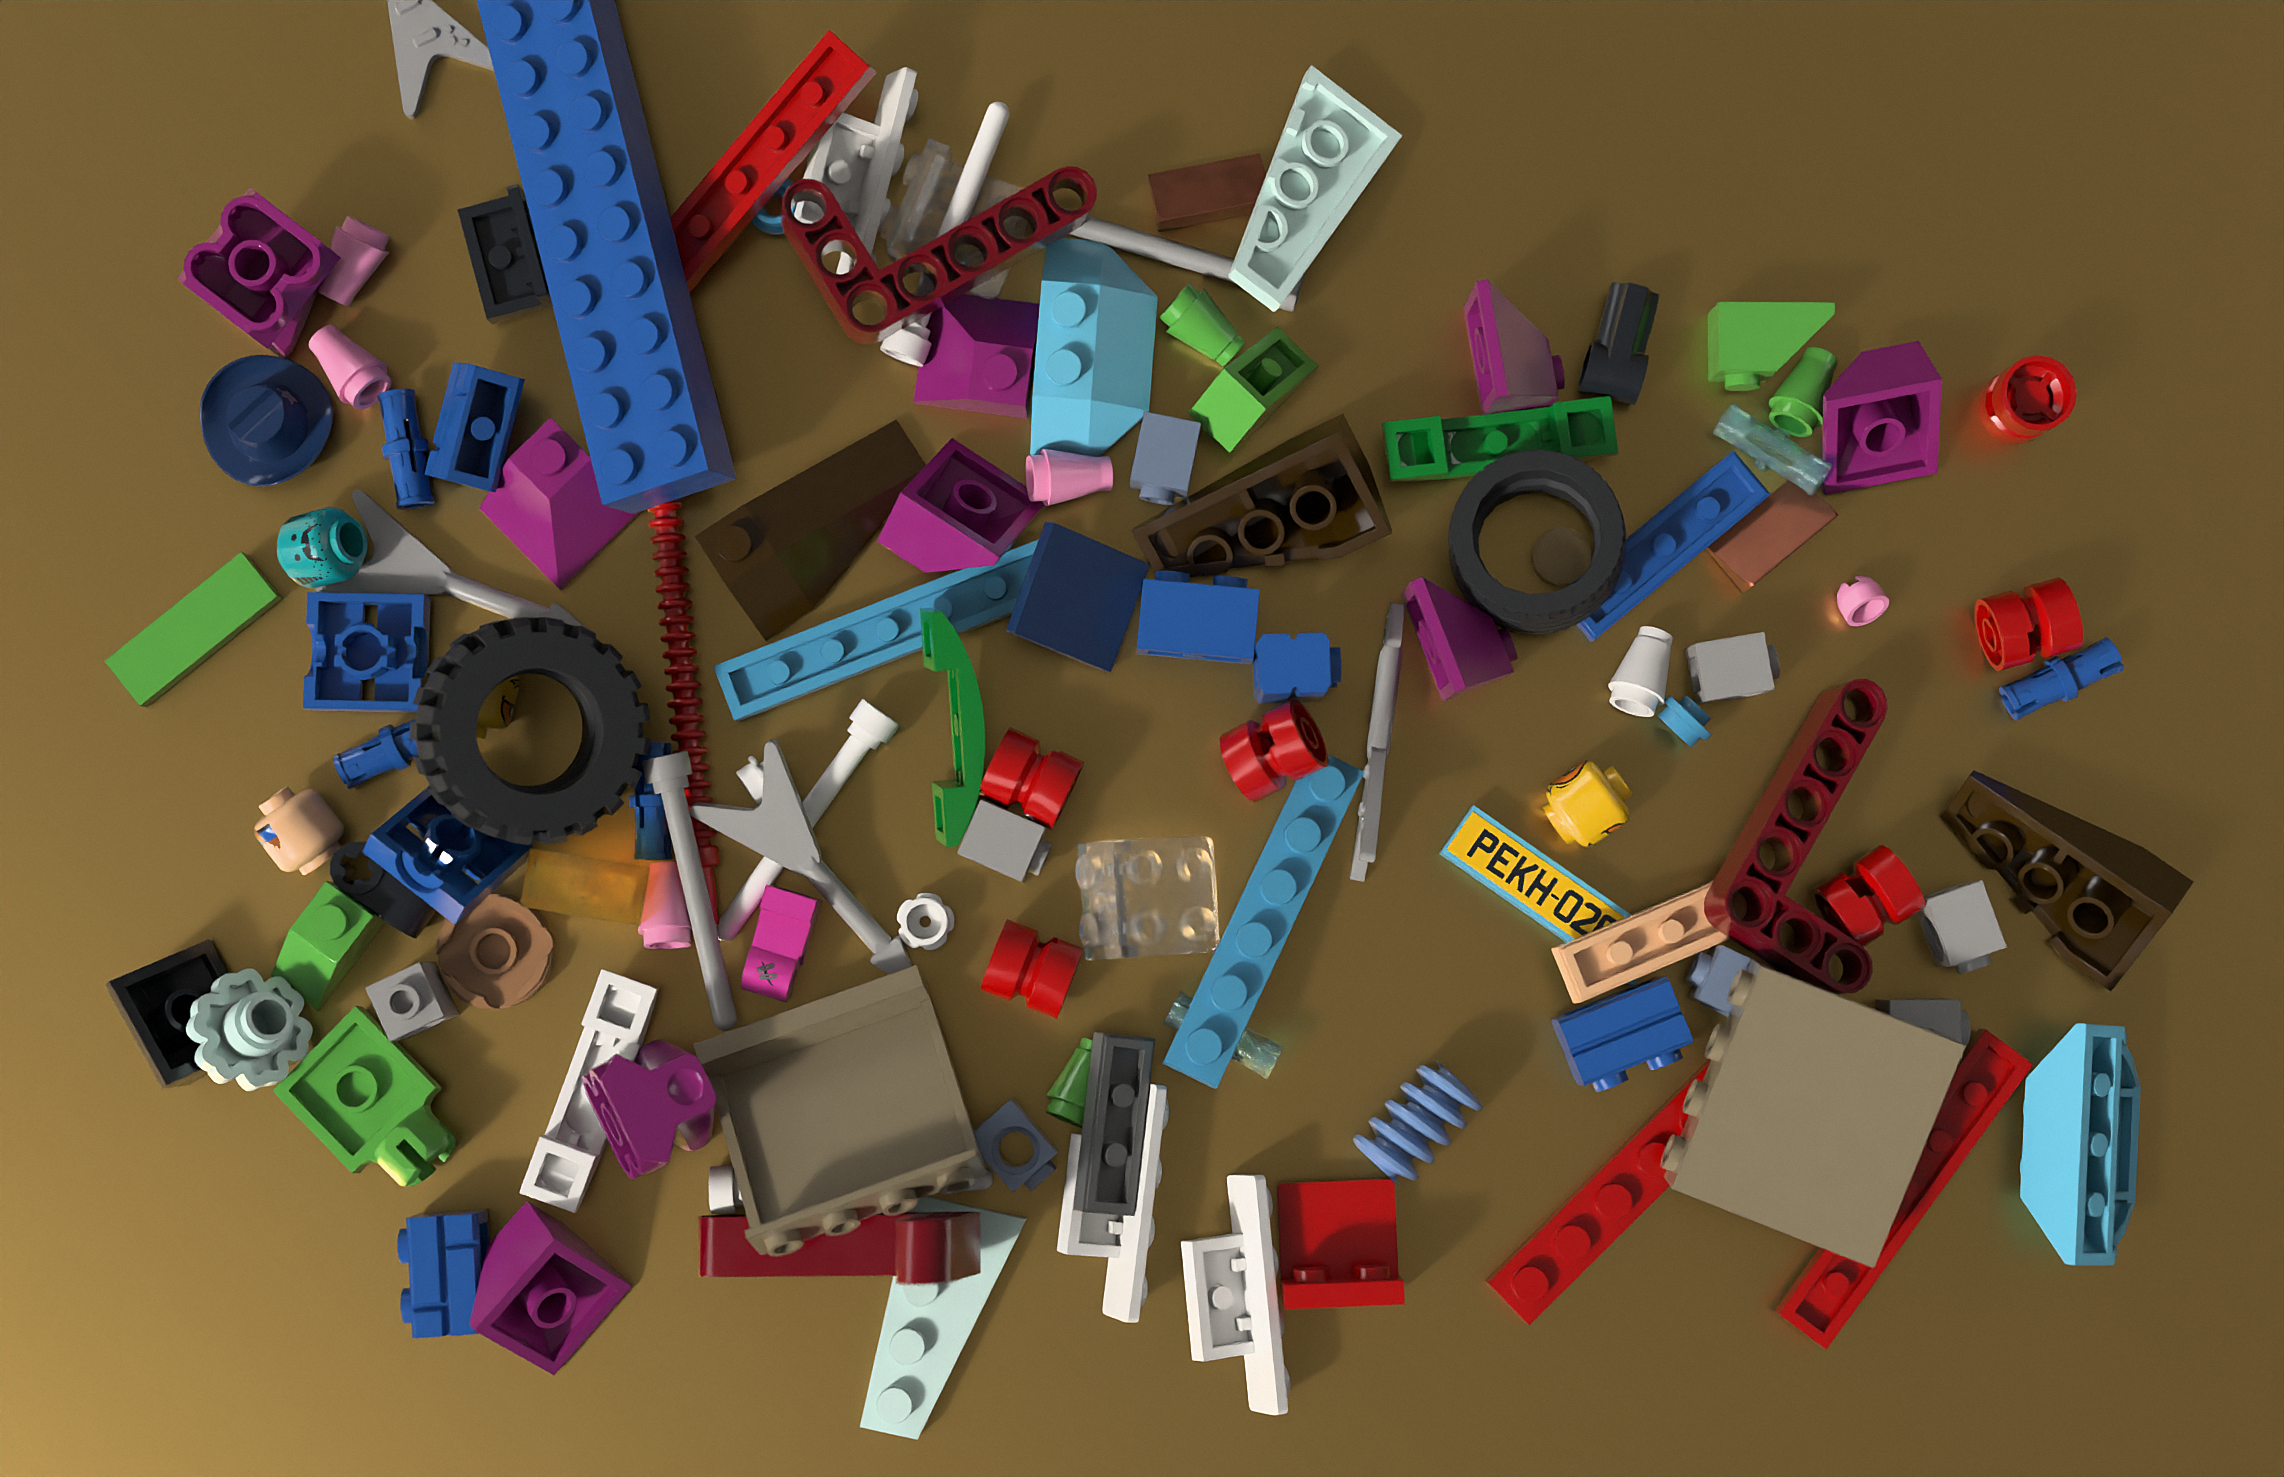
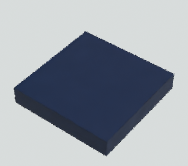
[1006,522,1150,673]

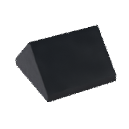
[105,939,228,1089]

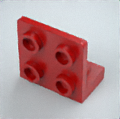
[1277,1178,1405,1309]

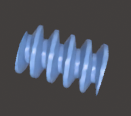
[1352,1060,1483,1188]

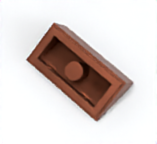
[1148,153,1266,232]
[1706,475,1839,593]

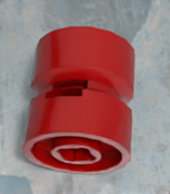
[1978,355,2077,444]
[1974,577,2083,671]
[1219,698,1329,802]
[979,727,1084,830]
[1812,845,1926,947]
[980,919,1084,1019]

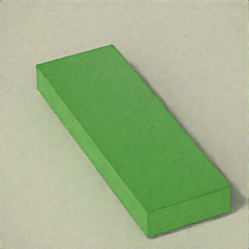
[104,552,283,708]

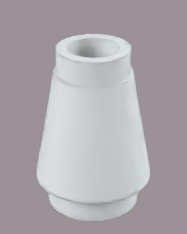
[1608,626,1673,717]

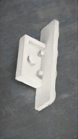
[794,67,918,274]
[1057,1083,1169,1323]
[1181,1174,1290,1415]

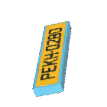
[1439,805,1639,987]

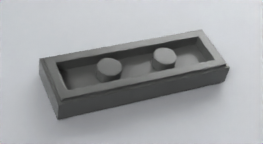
[1073,1032,1155,1216]

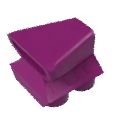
[177,188,341,359]
[582,1039,716,1180]

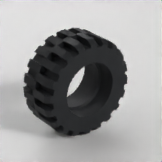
[410,617,650,845]

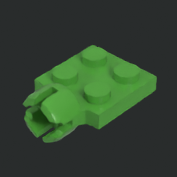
[272,1006,456,1187]

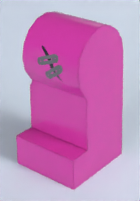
[741,885,823,1002]

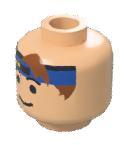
[254,786,344,875]

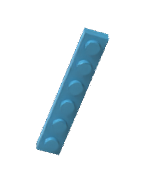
[713,539,1039,722]
[1162,754,1363,1089]

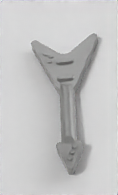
[387,0,494,119]
[315,490,588,629]
[1350,602,1405,882]
[689,739,913,974]

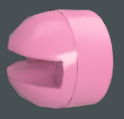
[1837,575,1889,627]

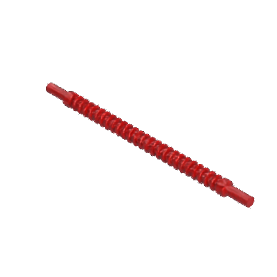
[647,500,720,925]

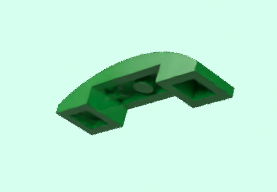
[1381,396,1619,481]
[920,608,985,847]

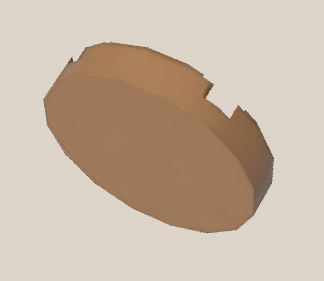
[436,894,555,1009]

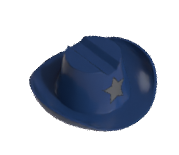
[199,355,333,487]

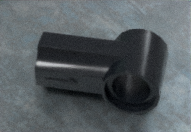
[1578,282,1660,405]

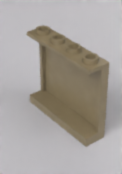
[1660,959,1965,1268]
[693,965,988,1256]

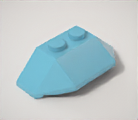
[1030,238,1158,457]
[2020,1023,2141,1265]

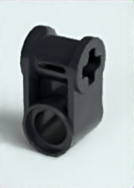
[330,842,436,939]

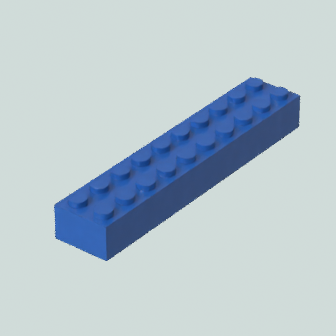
[477,0,737,514]

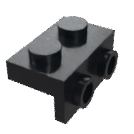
[457,184,553,324]

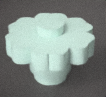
[186,968,313,1091]

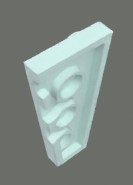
[1228,65,1403,312]
[860,1196,1027,1440]

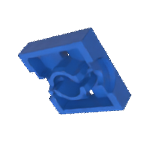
[303,592,431,713]
[363,785,533,925]

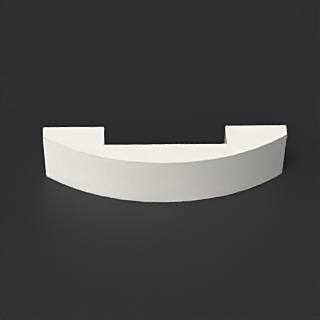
[519,969,659,1213]

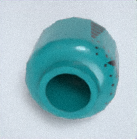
[277,507,368,588]

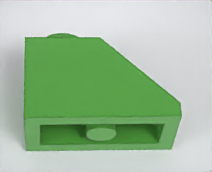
[1708,302,1835,391]
[1188,327,1318,453]
[271,881,386,1011]

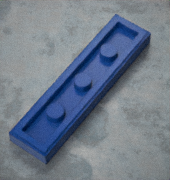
[1572,450,1771,642]

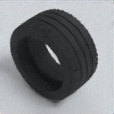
[1448,449,1626,635]

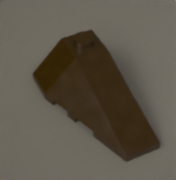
[1132,414,1392,577]
[694,419,926,642]
[1942,770,2194,992]

